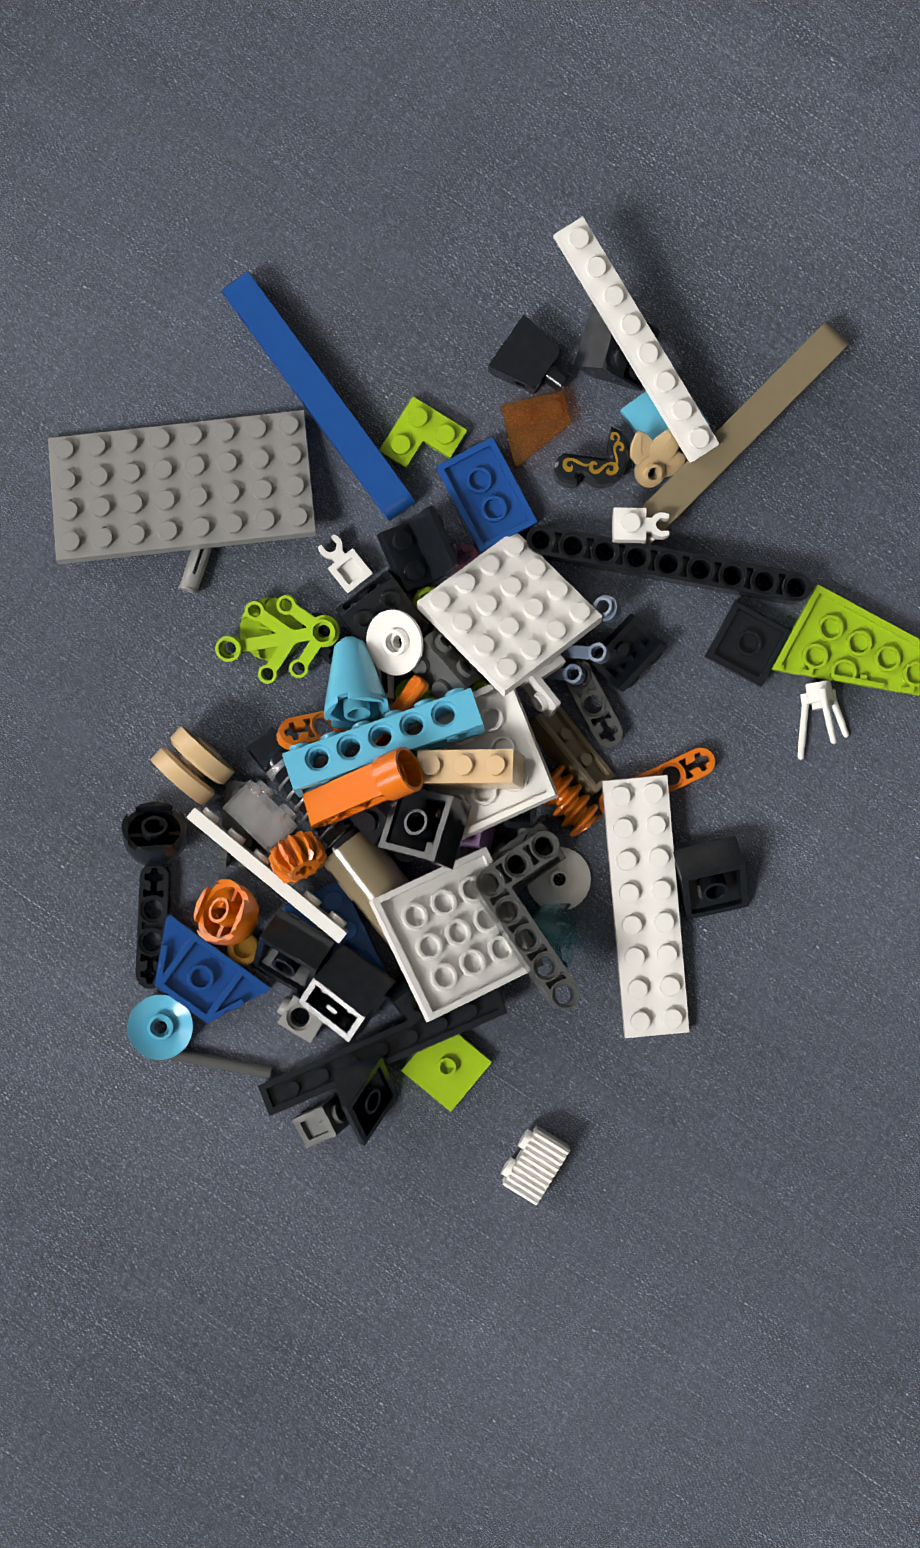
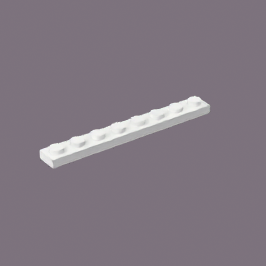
[553,216,720,463]

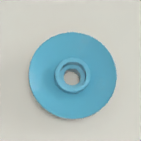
[127,995,193,1060]

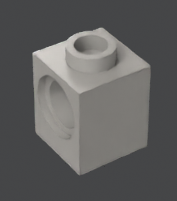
[277,992,323,1043]

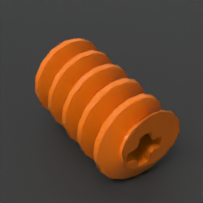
[544,764,603,837]

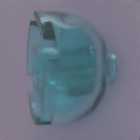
[528,902,576,968]

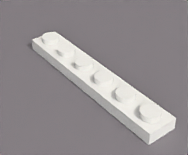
[186,807,349,943]

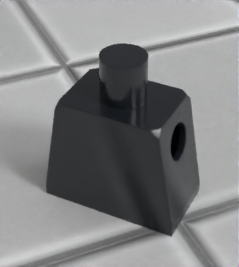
[488,315,569,394]

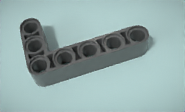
[472,831,580,1009]

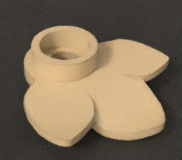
[630,428,687,488]

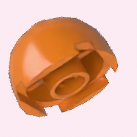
[194,879,260,946]

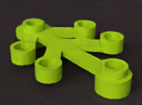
[215,594,340,684]

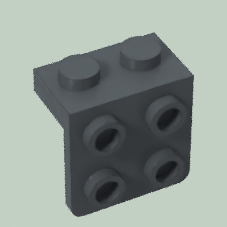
[412,628,482,699]

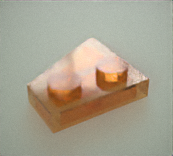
[501,391,571,468]

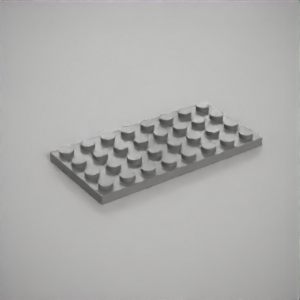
[48,410,317,564]

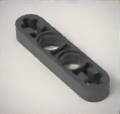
[561,643,623,748]

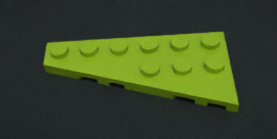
[771,584,920,697]

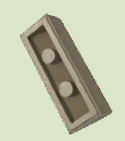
[529,706,616,797]

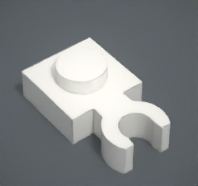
[612,507,669,543]
[318,534,373,595]

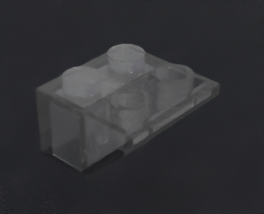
[222,779,298,854]

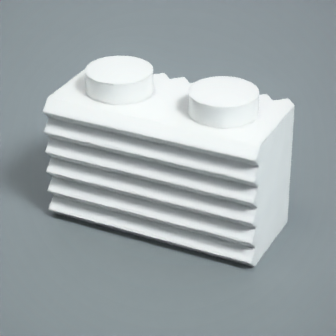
[501,1125,570,1205]

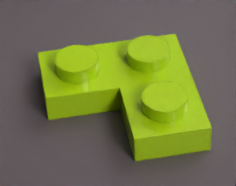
[379,396,467,470]

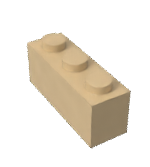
[417,749,525,789]

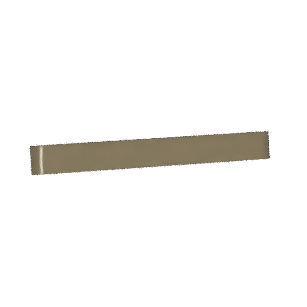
[641,321,850,545]

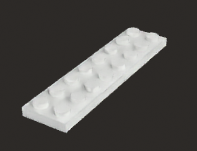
[601,775,690,1038]

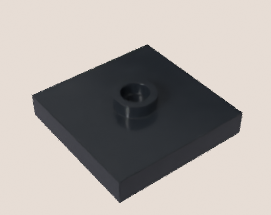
[704,600,792,688]

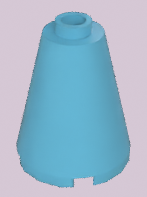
[324,636,390,731]

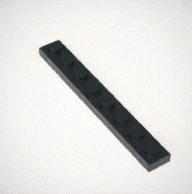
[258,988,508,1116]

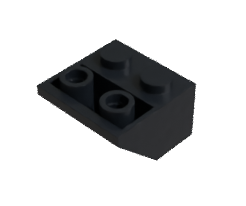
[574,305,660,391]
[298,942,396,1042]

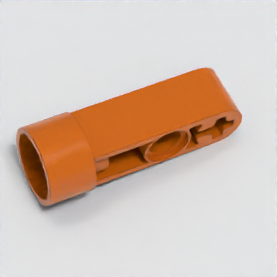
[302,747,423,828]

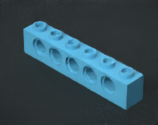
[282,688,486,798]

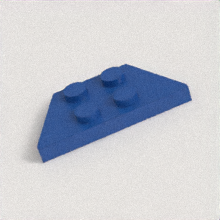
[154,915,270,1023]

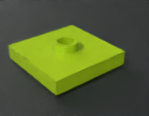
[401,1034,492,1112]

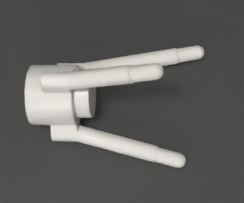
[797,681,849,760]

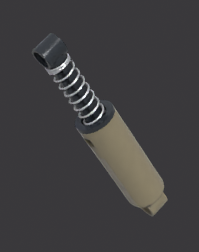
[246,728,410,948]

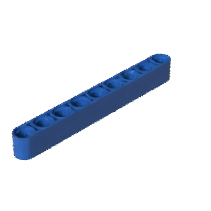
[221,271,415,521]

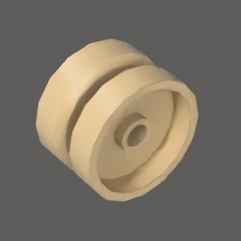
[150,725,235,806]

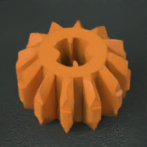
[268,831,327,883]

